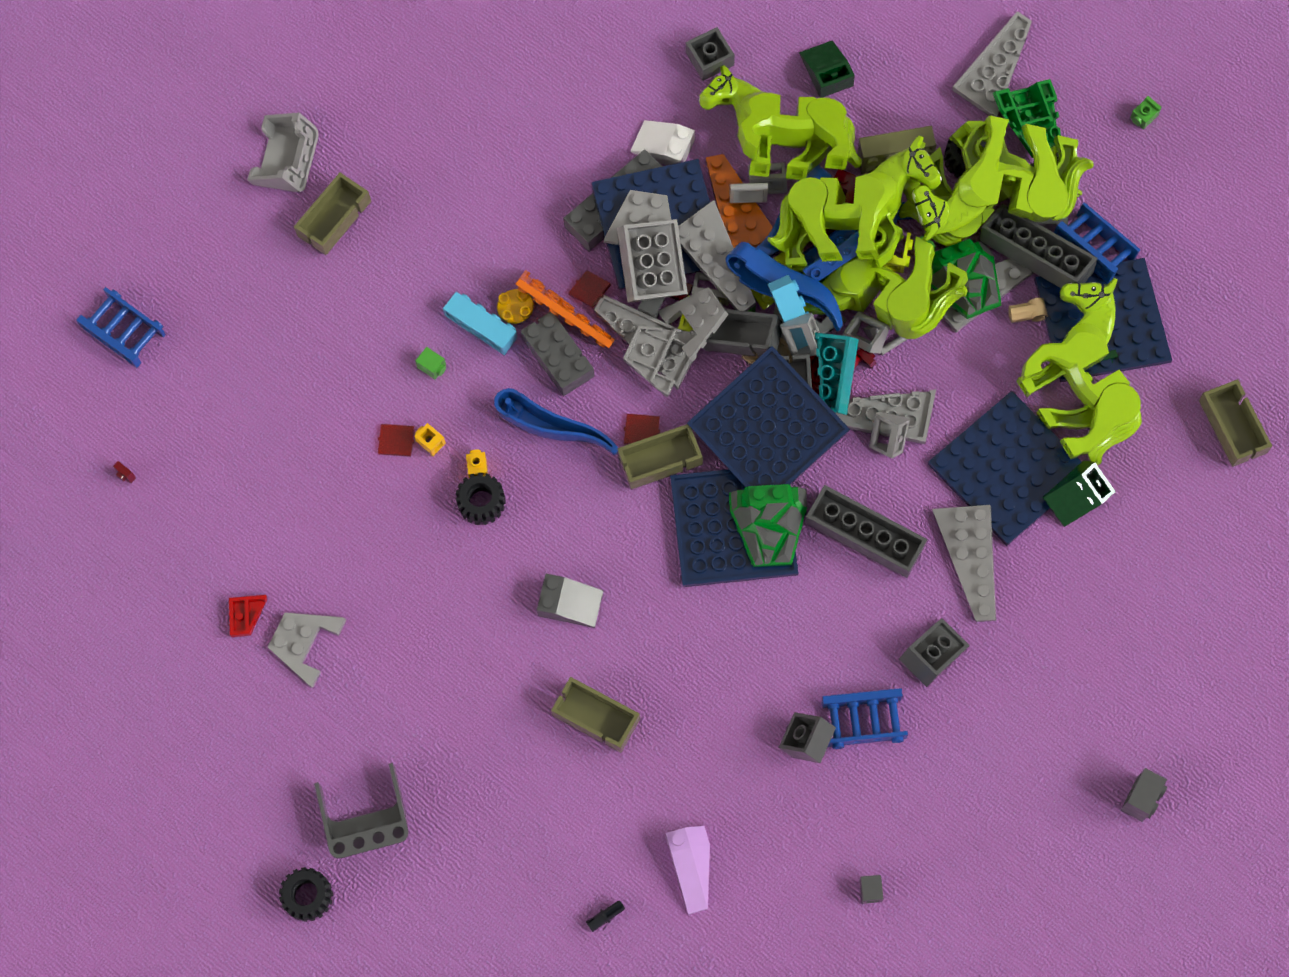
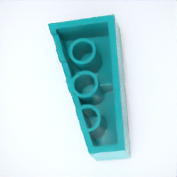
[815,332,859,415]

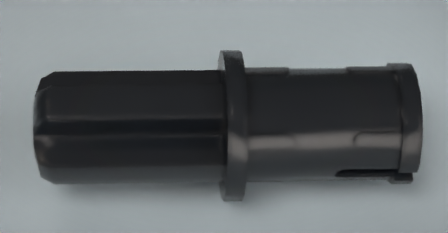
[586,901,625,932]

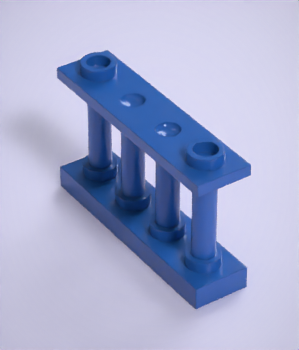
[1053,202,1140,283]
[802,230,876,282]
[76,287,166,368]
[822,688,908,749]

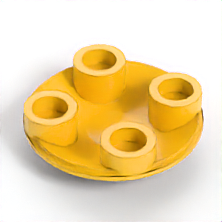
[497,289,534,324]

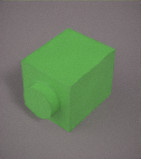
[415,347,446,379]

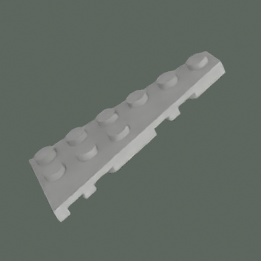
[594,294,698,390]
[932,505,996,622]

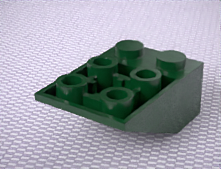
[799,40,855,98]
[1042,460,1116,527]

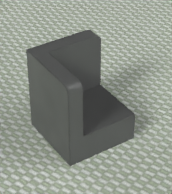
[638,298,664,319]
[860,875,884,904]

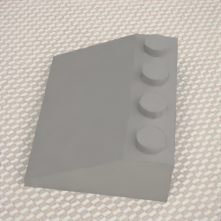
[617,219,688,303]

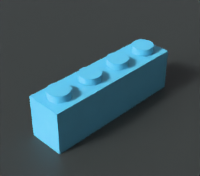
[767,275,809,350]
[443,292,517,355]

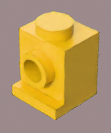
[414,423,446,456]
[466,449,488,478]

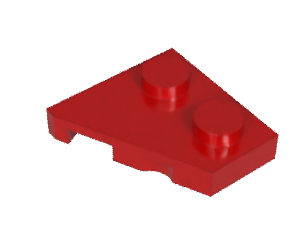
[229,595,267,637]

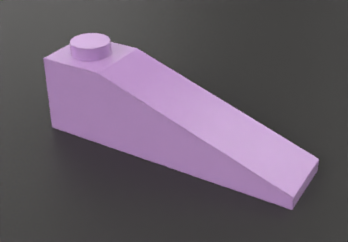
[666,826,710,915]

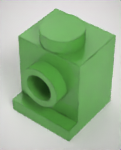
[1130,96,1162,130]

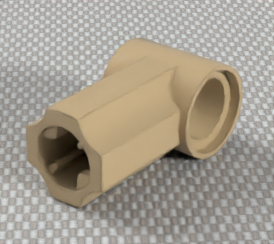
[1008,298,1048,323]

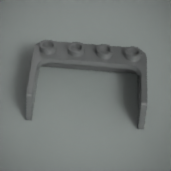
[314,763,409,859]

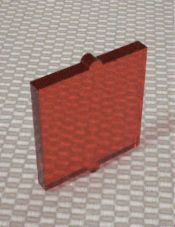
[568,270,611,308]
[623,414,660,445]
[378,424,415,457]

